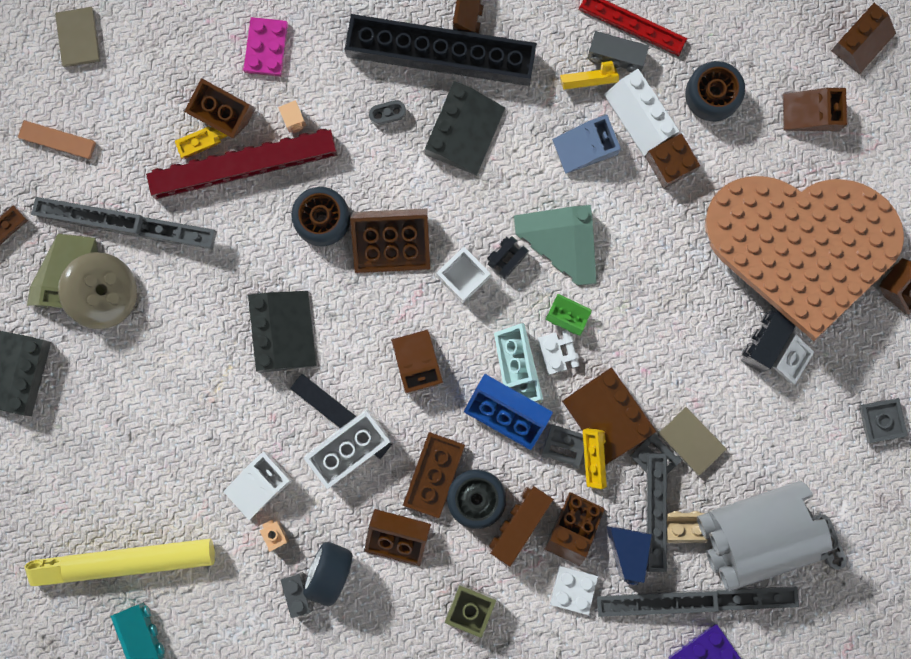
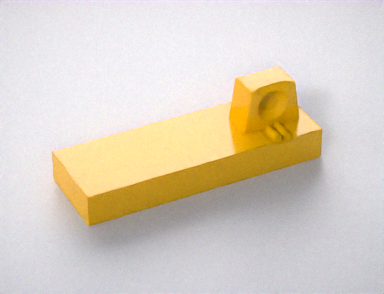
[560,61,619,90]
[583,428,607,489]

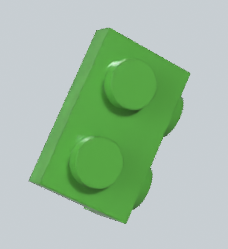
[545,294,592,336]

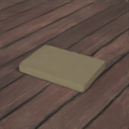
[55,7,101,68]
[658,407,727,476]

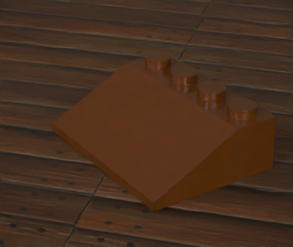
[350,208,431,273]
[562,367,657,465]

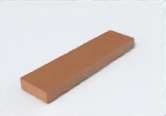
[18,120,96,160]

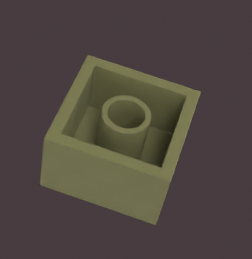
[445,583,496,638]

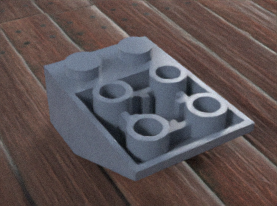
[552,114,621,174]

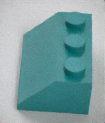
[110,602,165,659]

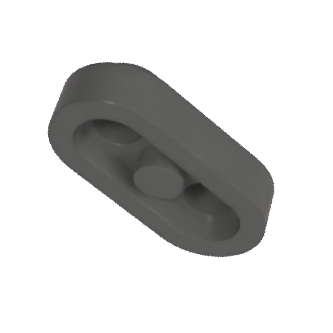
[369,100,406,125]

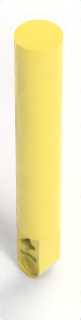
[24,538,215,586]

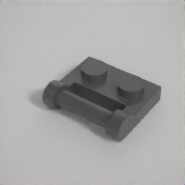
[541,424,584,469]
[630,432,682,474]

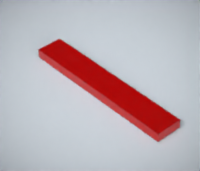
[579,0,688,57]

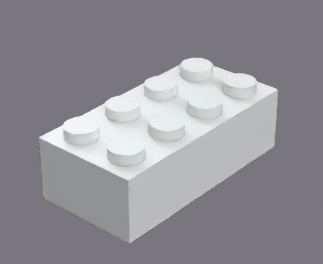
[304,408,391,489]

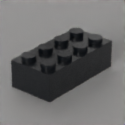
[741,304,796,373]

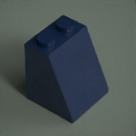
[607,526,652,585]

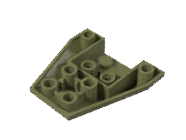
[27,234,104,309]

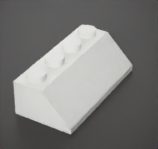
[604,69,679,156]

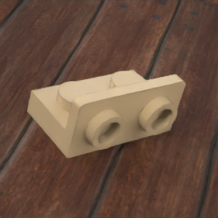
[667,511,708,543]

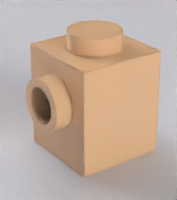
[278,100,306,133]

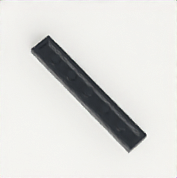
[290,374,393,460]

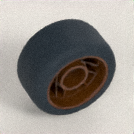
[685,61,745,122]
[291,187,350,246]

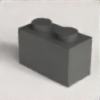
[281,572,313,618]

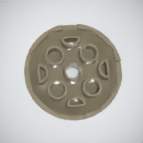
[58,252,137,329]

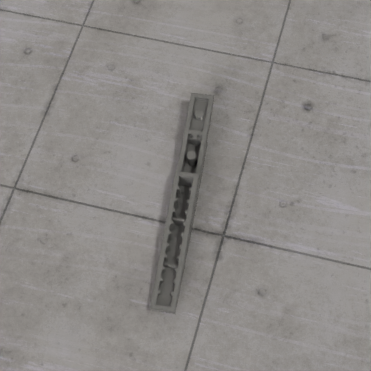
[31,197,217,250]
[597,586,799,617]

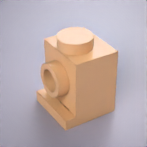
[260,519,290,552]

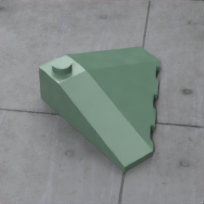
[514,205,596,285]

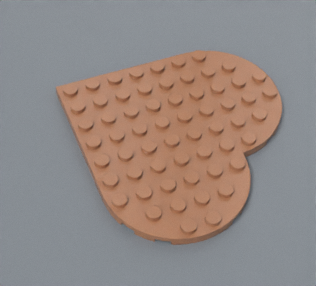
[705,176,904,341]

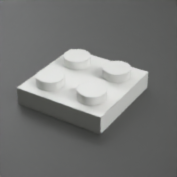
[772,333,814,384]
[550,566,598,615]

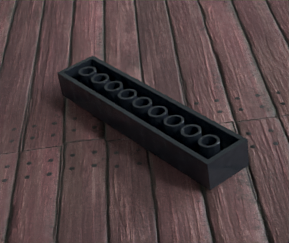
[344,14,537,86]

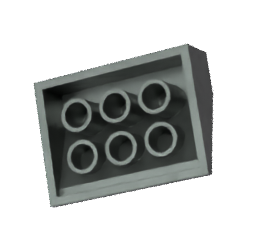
[425,81,505,176]
[248,291,317,373]
[0,331,51,416]

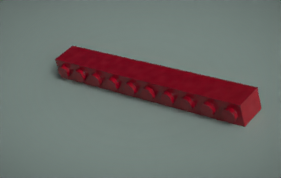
[146,129,338,199]

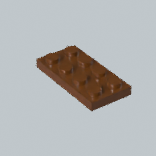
[403,432,465,519]

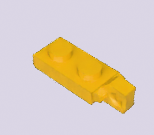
[174,126,227,159]

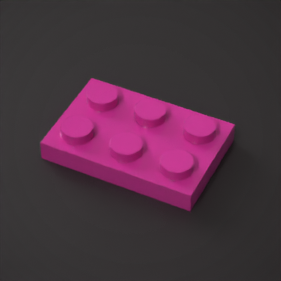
[243,17,288,77]

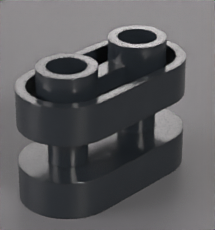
[487,236,529,279]

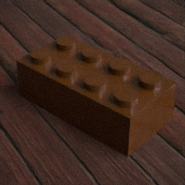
[488,485,554,567]

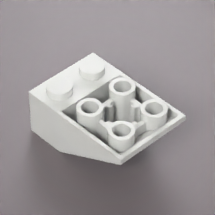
[223,452,293,520]

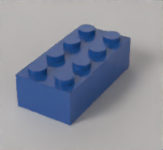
[464,374,553,450]

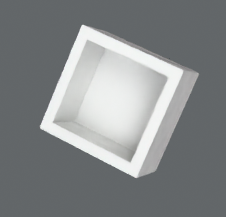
[436,247,491,303]

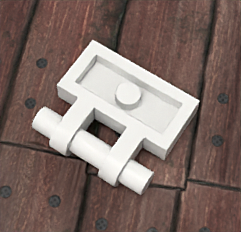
[537,330,580,375]

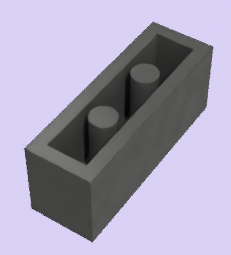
[587,31,649,73]

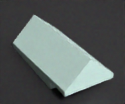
[494,323,543,403]

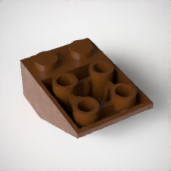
[783,88,847,131]
[391,329,443,395]
[544,492,605,566]

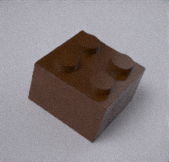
[645,133,700,189]

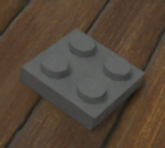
[859,398,908,443]

